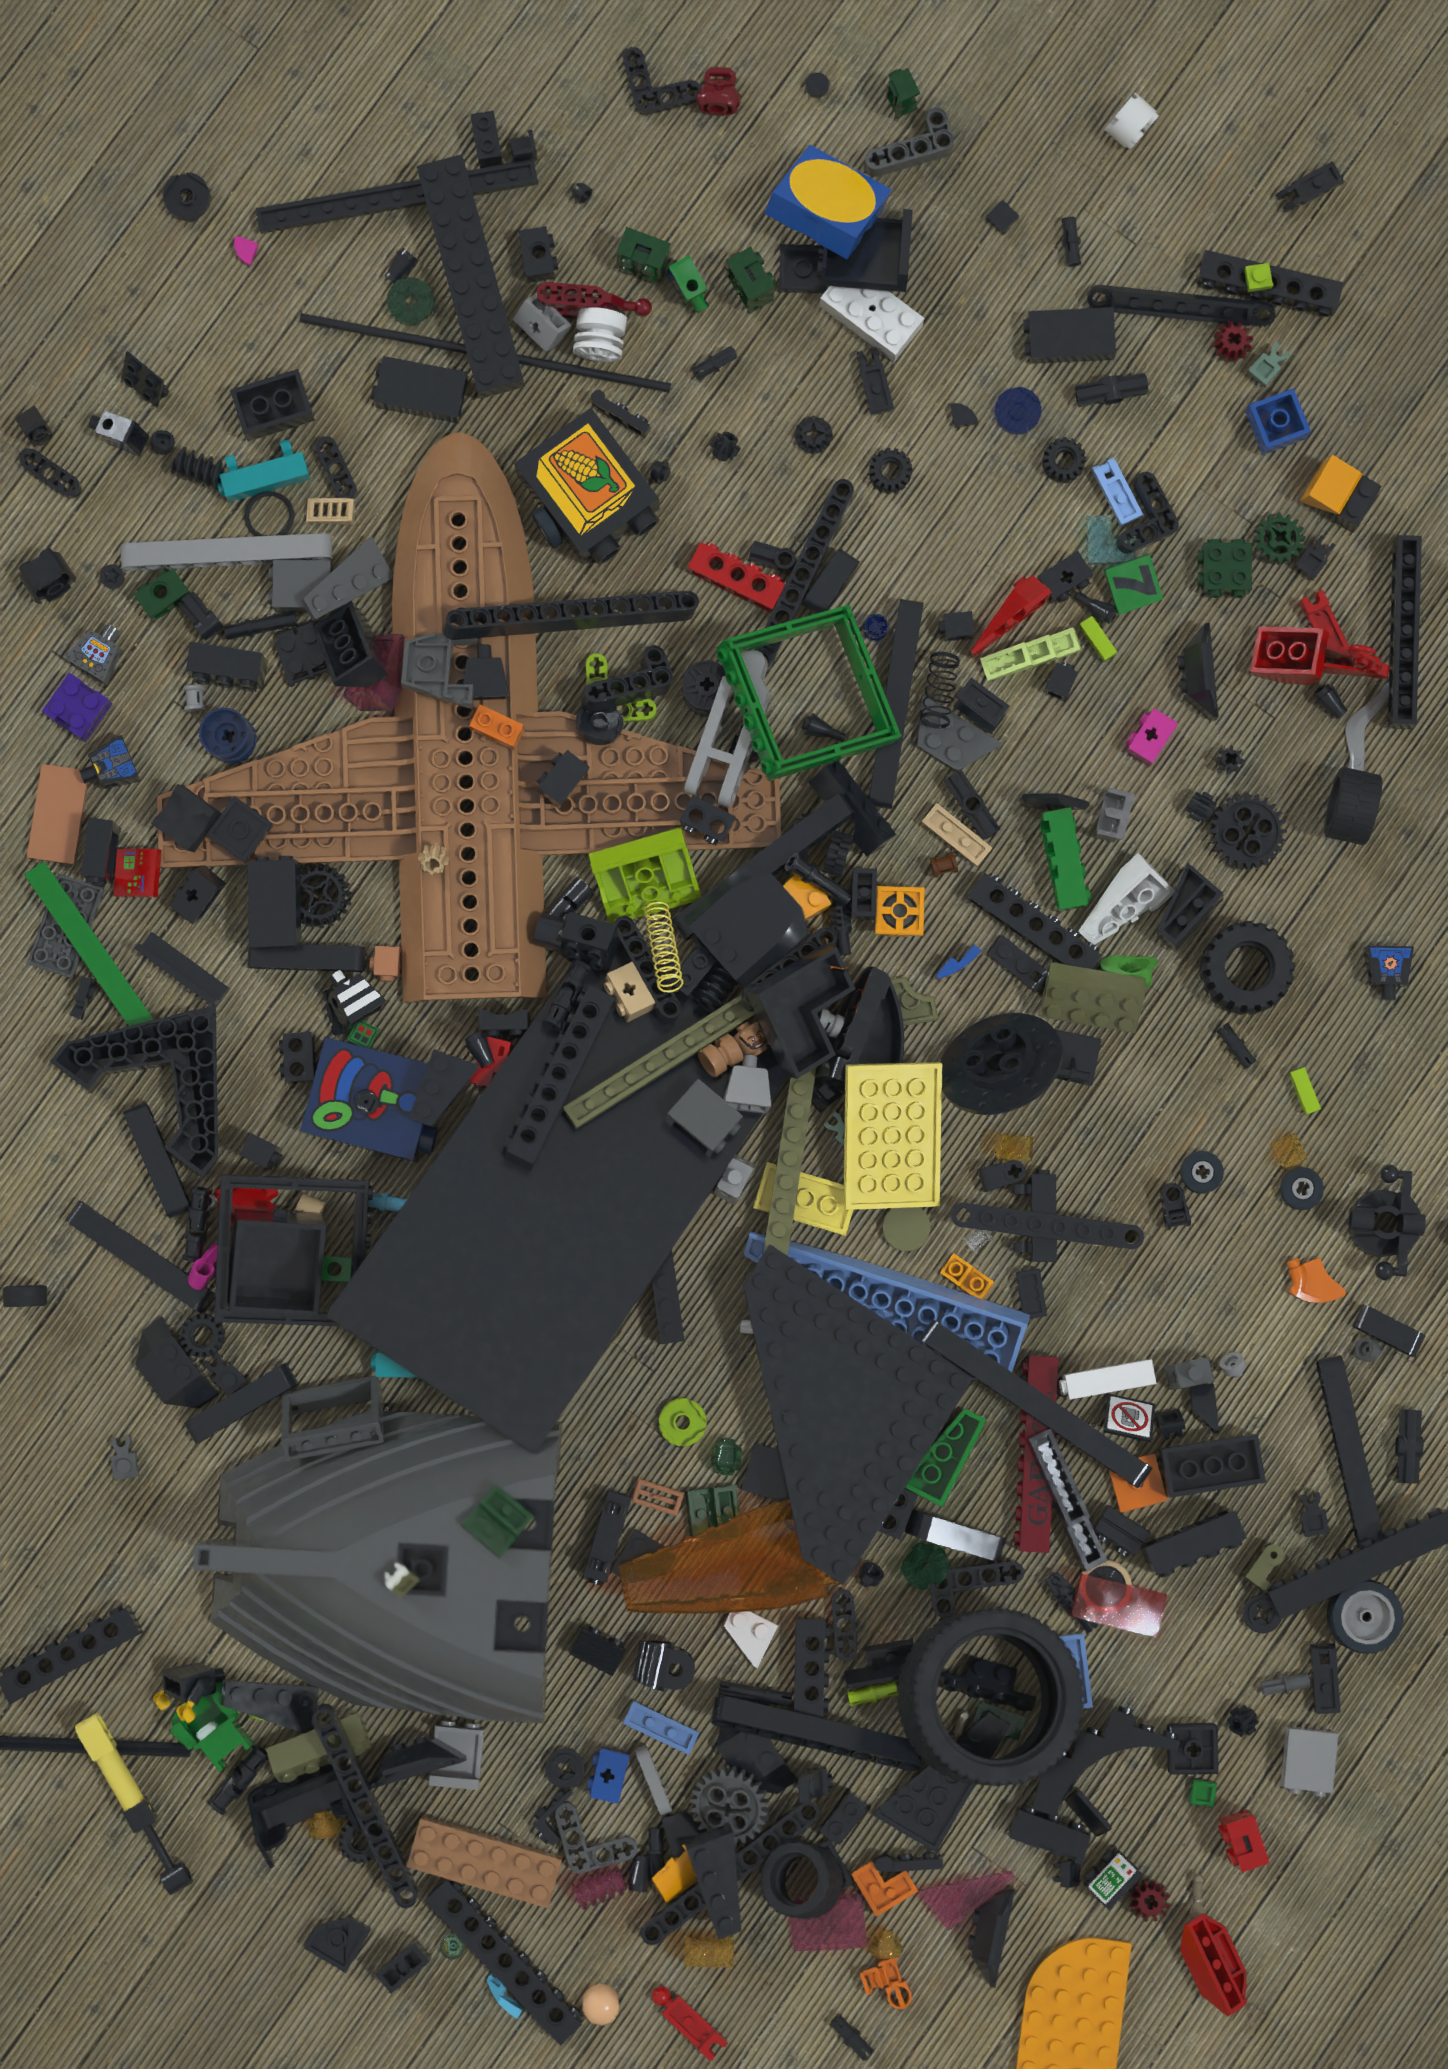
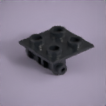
[121,351,169,408]

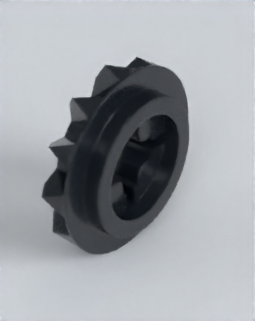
[795,415,833,454]
[1242,1594,1282,1634]
[546,1748,585,1788]

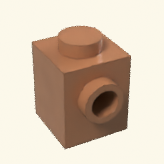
[370,946,401,982]

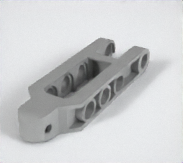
[684,650,771,808]

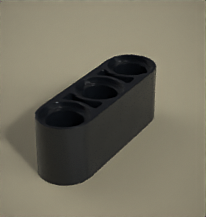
[802,548,860,614]
[1352,1304,1426,1358]

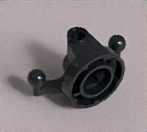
[1347,1164,1426,1281]

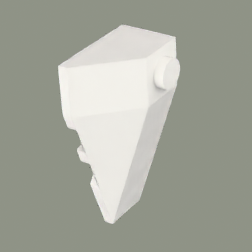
[1079,853,1175,945]

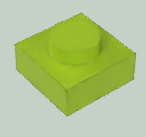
[1244,263,1273,292]

